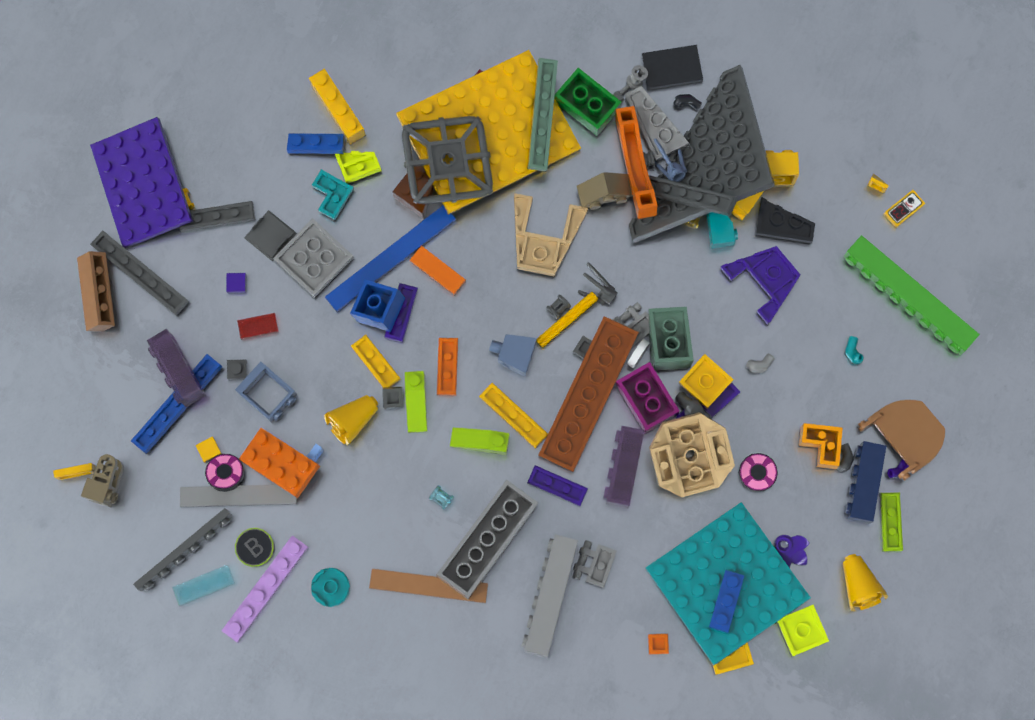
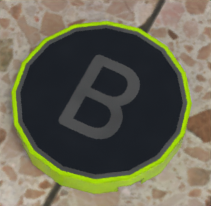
[235,528,274,567]

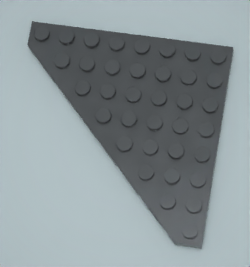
[629,65,775,243]

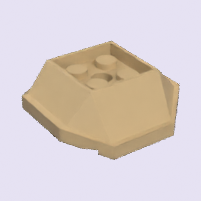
[649,412,735,497]

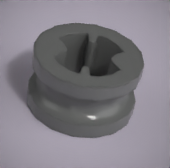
[643,150,655,169]

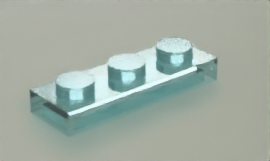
[172,565,235,606]

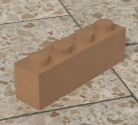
[77,251,115,332]

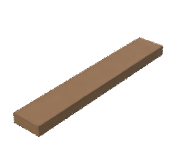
[369,569,488,603]

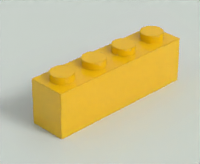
[309,68,366,145]

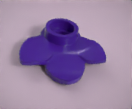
[774,535,810,568]

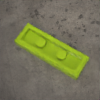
[879,492,903,552]

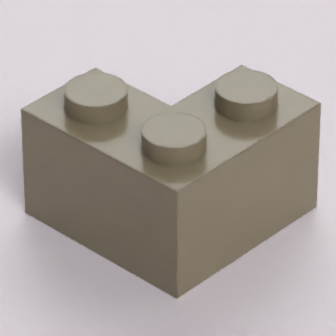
[577,172,632,210]

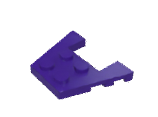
[720,246,801,325]

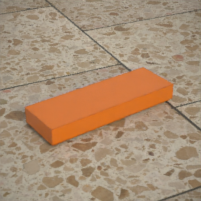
[410,246,466,295]
[437,338,458,396]

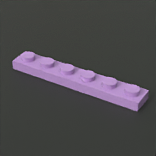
[221,536,309,643]

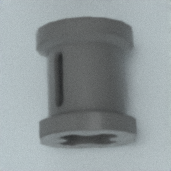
[546,294,571,320]

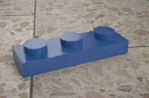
[287,133,345,154]
[709,570,744,633]

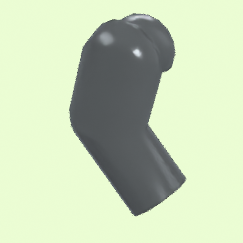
[837,443,854,472]

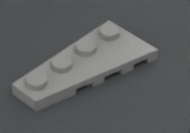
[625,86,690,161]

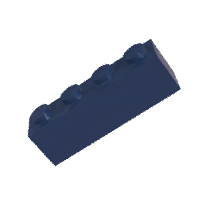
[845,441,887,524]

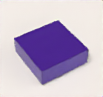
[226,273,246,293]

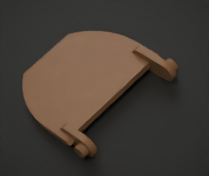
[858,400,945,481]

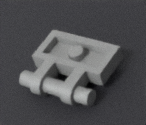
[613,302,649,348]
[572,540,616,588]

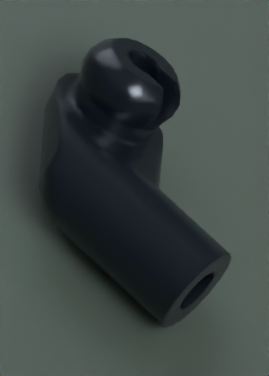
[673,94,702,110]

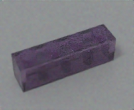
[147,329,206,407]
[603,426,645,508]

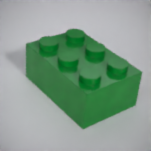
[554,68,622,136]

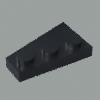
[756,197,815,243]

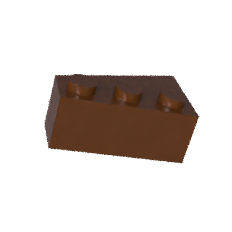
[392,158,434,219]

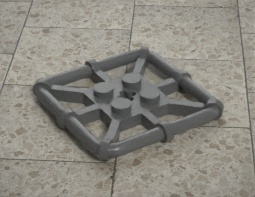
[402,116,493,204]

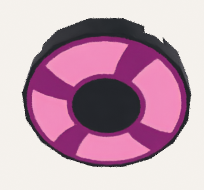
[738,453,778,492]
[205,454,245,492]

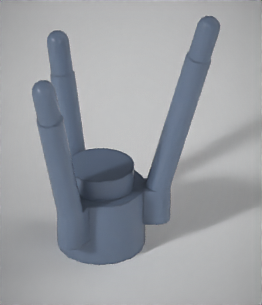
[654,138,687,182]

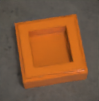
[648,634,669,654]

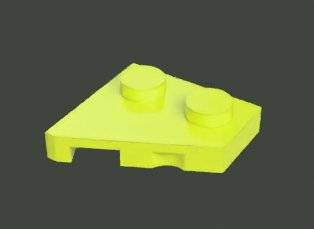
[335,151,382,184]

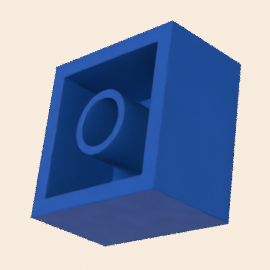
[350,280,405,332]

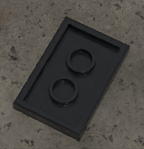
[642,45,703,90]

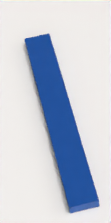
[325,205,456,312]

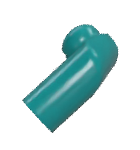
[845,336,864,364]

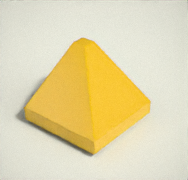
[867,174,889,193]

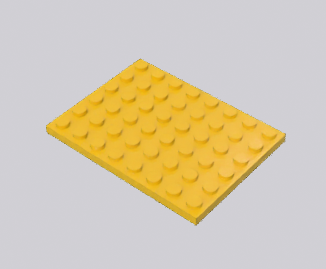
[396,50,581,215]

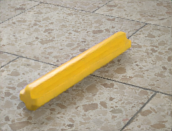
[537,292,598,347]

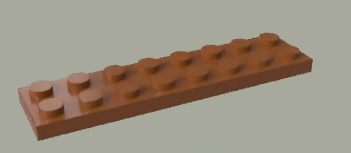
[538,316,639,472]

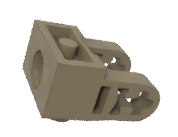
[81,454,124,508]

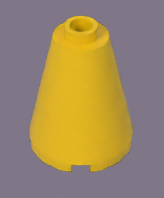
[324,395,378,445]
[843,554,888,611]

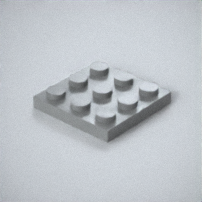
[273,218,354,298]

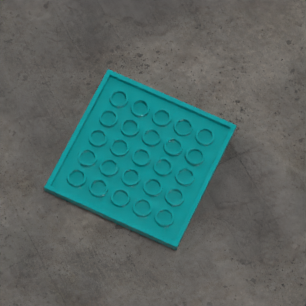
[645,502,811,666]

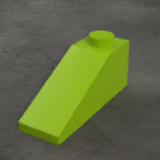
[405,371,427,433]
[450,427,510,456]

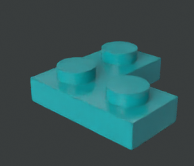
[312,169,354,220]

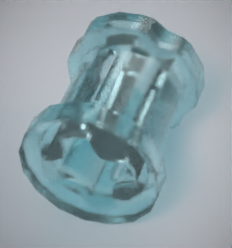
[429,485,454,510]

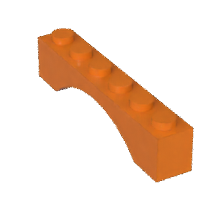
[615,106,658,219]

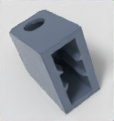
[489,334,537,376]

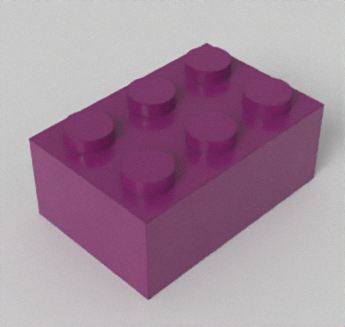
[616,362,680,434]

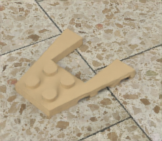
[514,193,588,276]

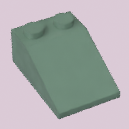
[648,307,694,370]

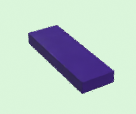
[384,283,418,343]
[527,465,588,507]

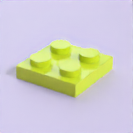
[777,605,829,656]

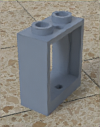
[235,361,297,423]

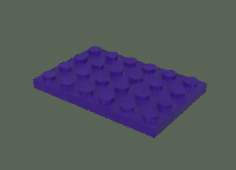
[90,117,193,249]

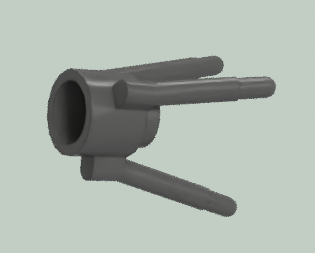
[578,262,618,305]

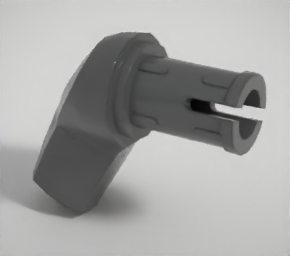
[675,392,705,416]

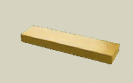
[479,383,548,449]

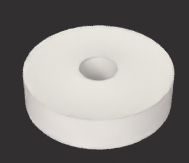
[627,339,650,369]

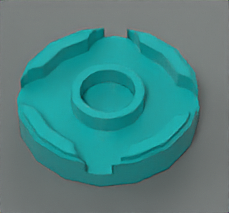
[311,568,350,607]

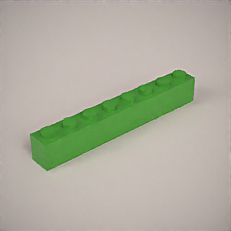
[844,235,980,355]

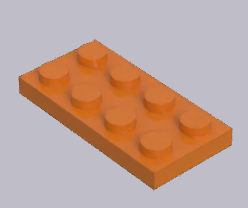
[239,428,320,498]

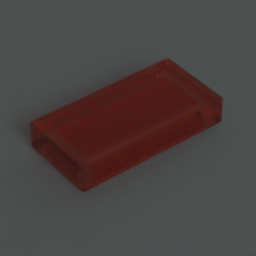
[237,313,279,340]

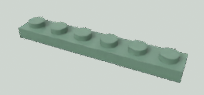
[528,58,558,171]

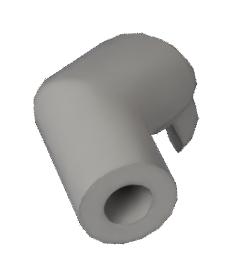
[746,353,775,373]

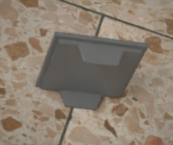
[244,210,297,261]

